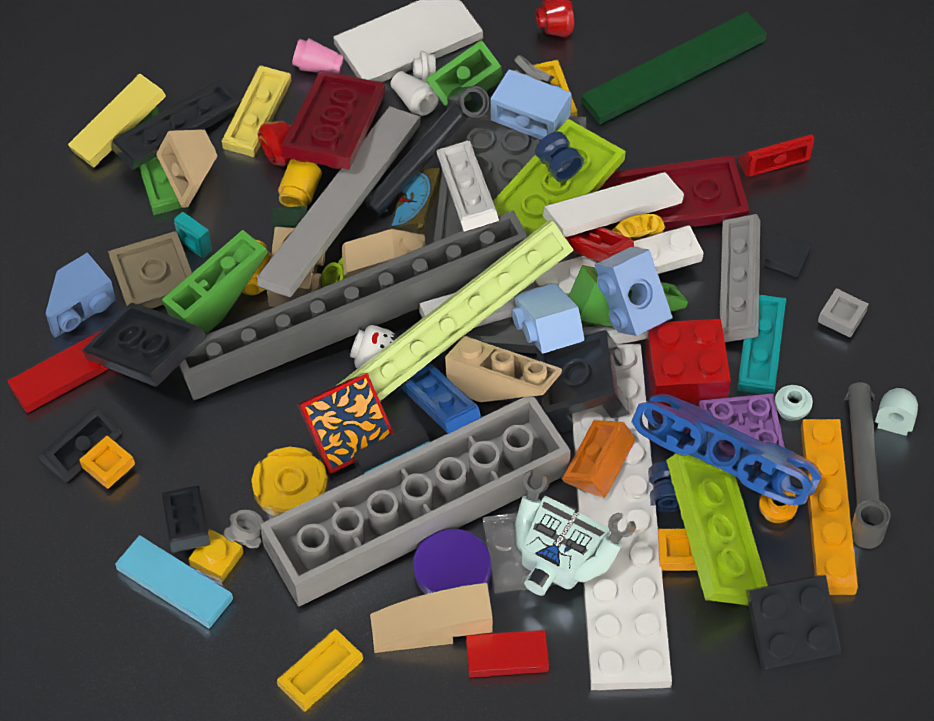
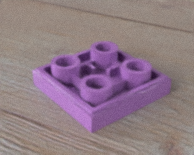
[699,393,785,457]

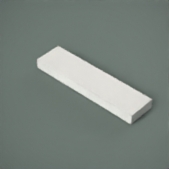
[436,141,499,232]
[543,172,684,237]

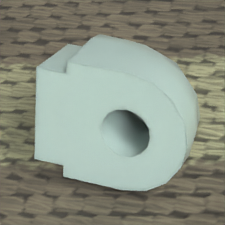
[875,388,918,436]

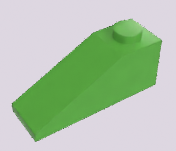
[162,230,268,334]
[568,265,688,327]

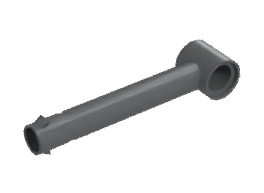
[845,382,890,549]

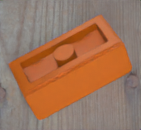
[562,420,635,498]

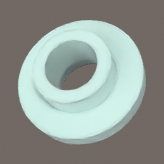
[775,385,813,421]

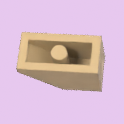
[156,130,218,208]
[342,229,426,277]

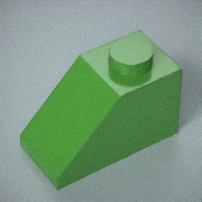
[426,40,504,107]

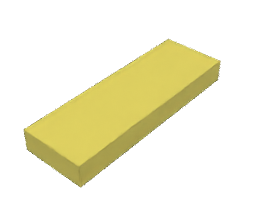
[221,65,292,157]
[68,74,166,168]

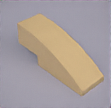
[370,583,493,653]

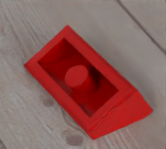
[738,134,814,177]

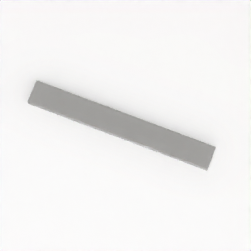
[257,107,420,298]

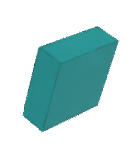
[174,212,212,258]

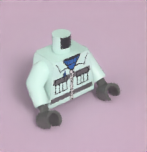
[515,471,636,596]

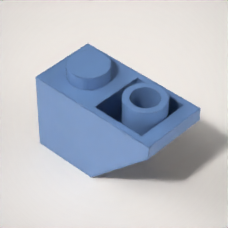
[45,253,116,338]

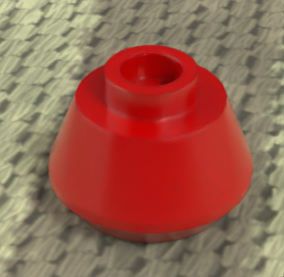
[536,0,574,38]
[257,121,292,166]

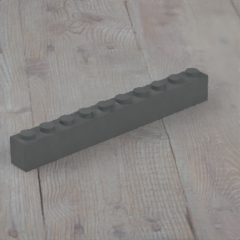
[179,210,528,400]

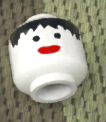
[350,325,400,369]

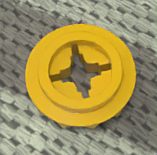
[612,214,665,241]

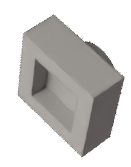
[818,288,869,338]

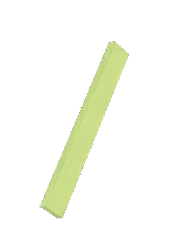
[336,220,573,401]

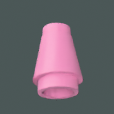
[292,38,344,74]

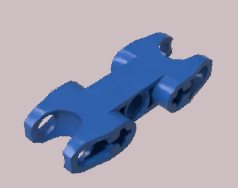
[631,394,822,505]

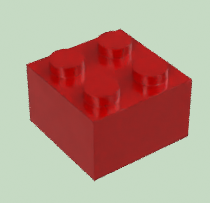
[645,319,731,407]

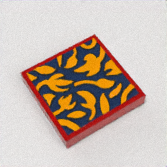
[297,373,394,473]

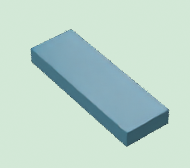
[116,535,233,629]

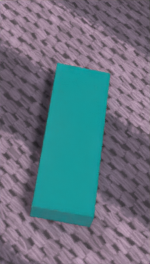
[737,294,786,396]

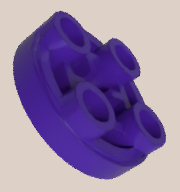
[413,529,491,595]

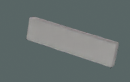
[720,214,760,342]

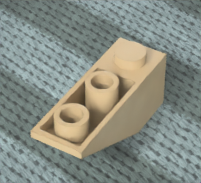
[445,336,562,402]

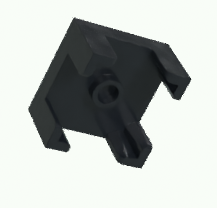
[536,330,629,434]

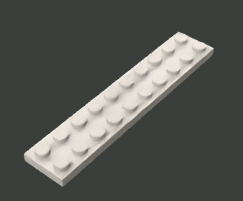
[571,344,672,691]

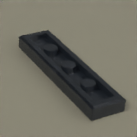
[111,80,241,170]

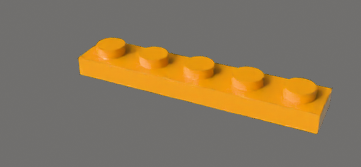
[801,419,858,595]

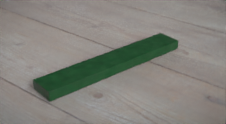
[581,12,767,124]

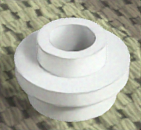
[413,51,436,83]

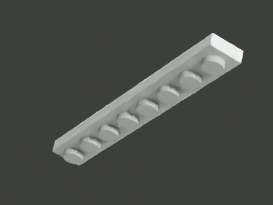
[419,225,704,327]

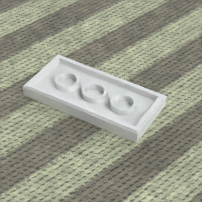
[334,0,483,82]

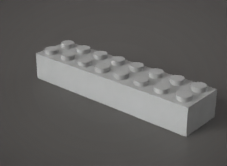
[260,396,570,607]

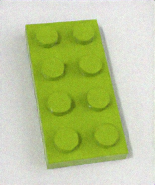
[493,119,626,236]
[666,453,768,605]

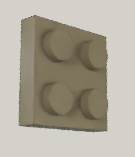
[108,231,192,309]

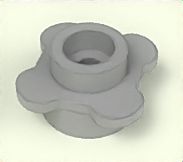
[224,510,264,548]

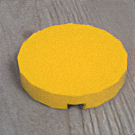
[251,446,328,517]

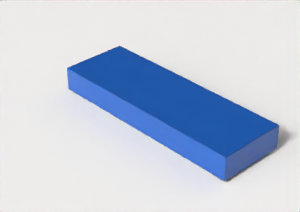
[400,363,481,434]

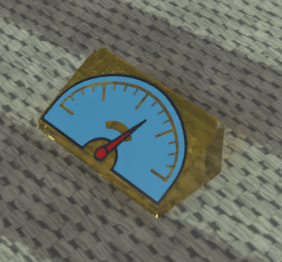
[389,168,440,235]

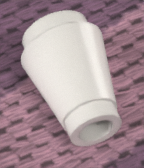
[391,71,439,115]

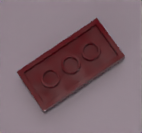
[281,71,386,170]
[598,155,750,231]

